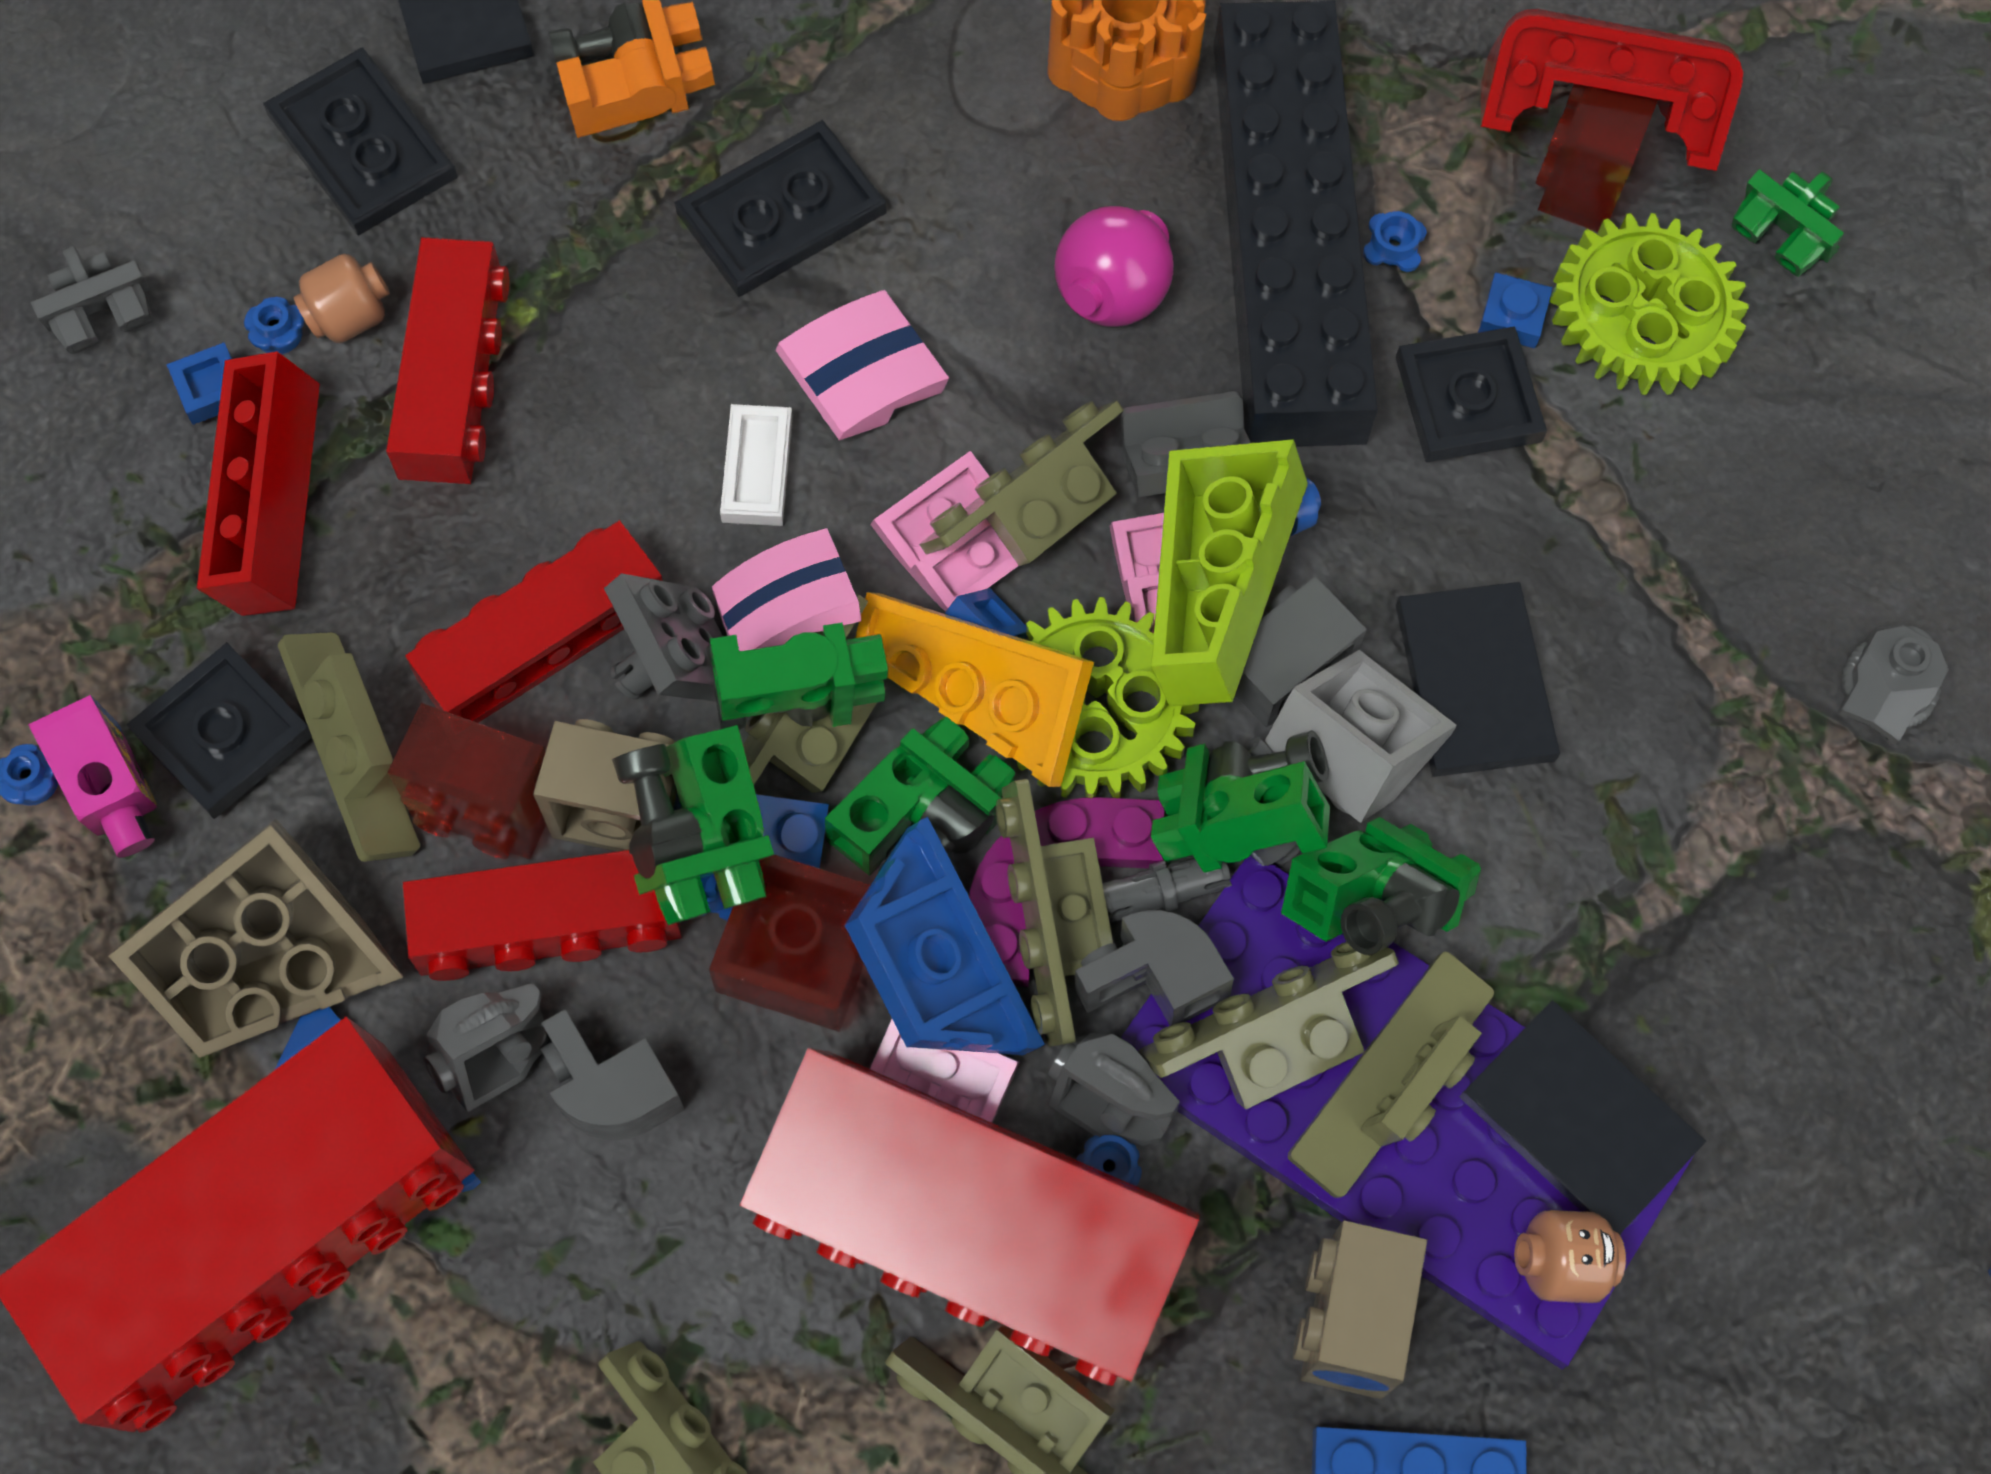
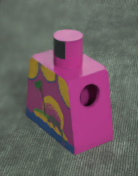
[28,695,157,858]

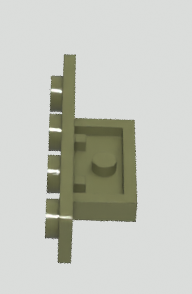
[919,400,1124,566]
[743,593,886,793]
[278,632,420,862]
[996,779,1113,1047]
[1138,941,1399,1109]
[1288,952,1494,1198]
[885,1325,1115,1474]
[593,1341,748,1474]

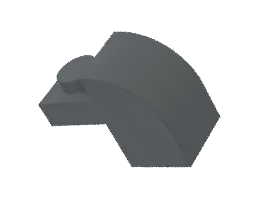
[1075,910,1234,1025]
[540,1009,685,1140]

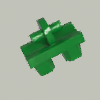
[1732,169,1844,277]

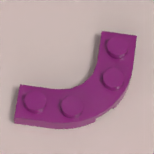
[969,797,1164,987]

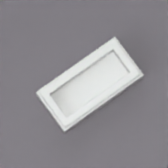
[720,404,793,526]

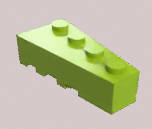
[1151,439,1308,706]

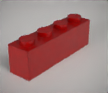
[386,237,509,484]
[197,351,320,616]
[405,520,663,736]
[403,850,682,981]

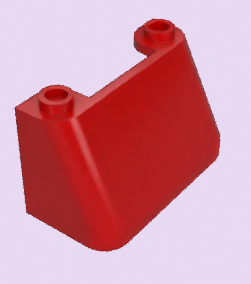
[1481,9,1744,171]

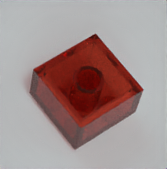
[1535,84,1658,232]
[387,703,546,860]
[709,854,870,1032]

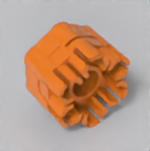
[1047,0,1207,121]

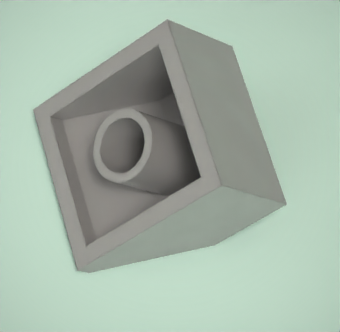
[1264,650,1457,823]

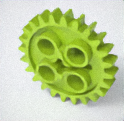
[1550,213,1749,395]
[1017,597,1199,798]

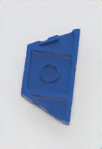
[845,817,1045,1055]

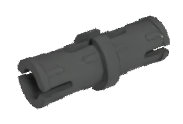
[1102,858,1232,924]

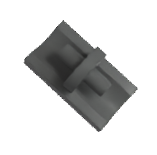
[30,244,152,354]

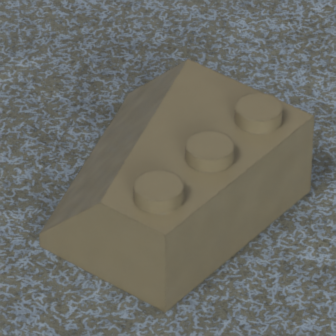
[109,819,403,1058]

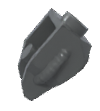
[1838,625,1949,745]
[424,983,549,1112]
[1048,1033,1180,1146]

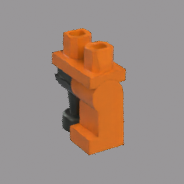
[548,0,715,138]

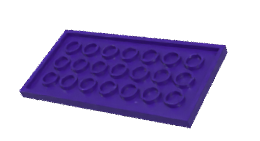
[1121,856,1695,1370]

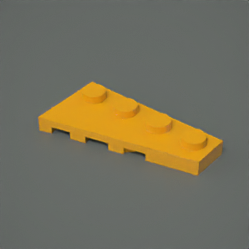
[855,592,1094,787]

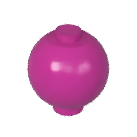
[1054,206,1174,327]

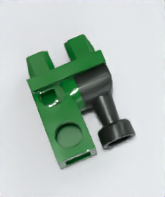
[710,622,888,730]
[824,717,1015,876]
[612,725,774,925]
[1151,730,1330,873]
[1281,817,1481,955]

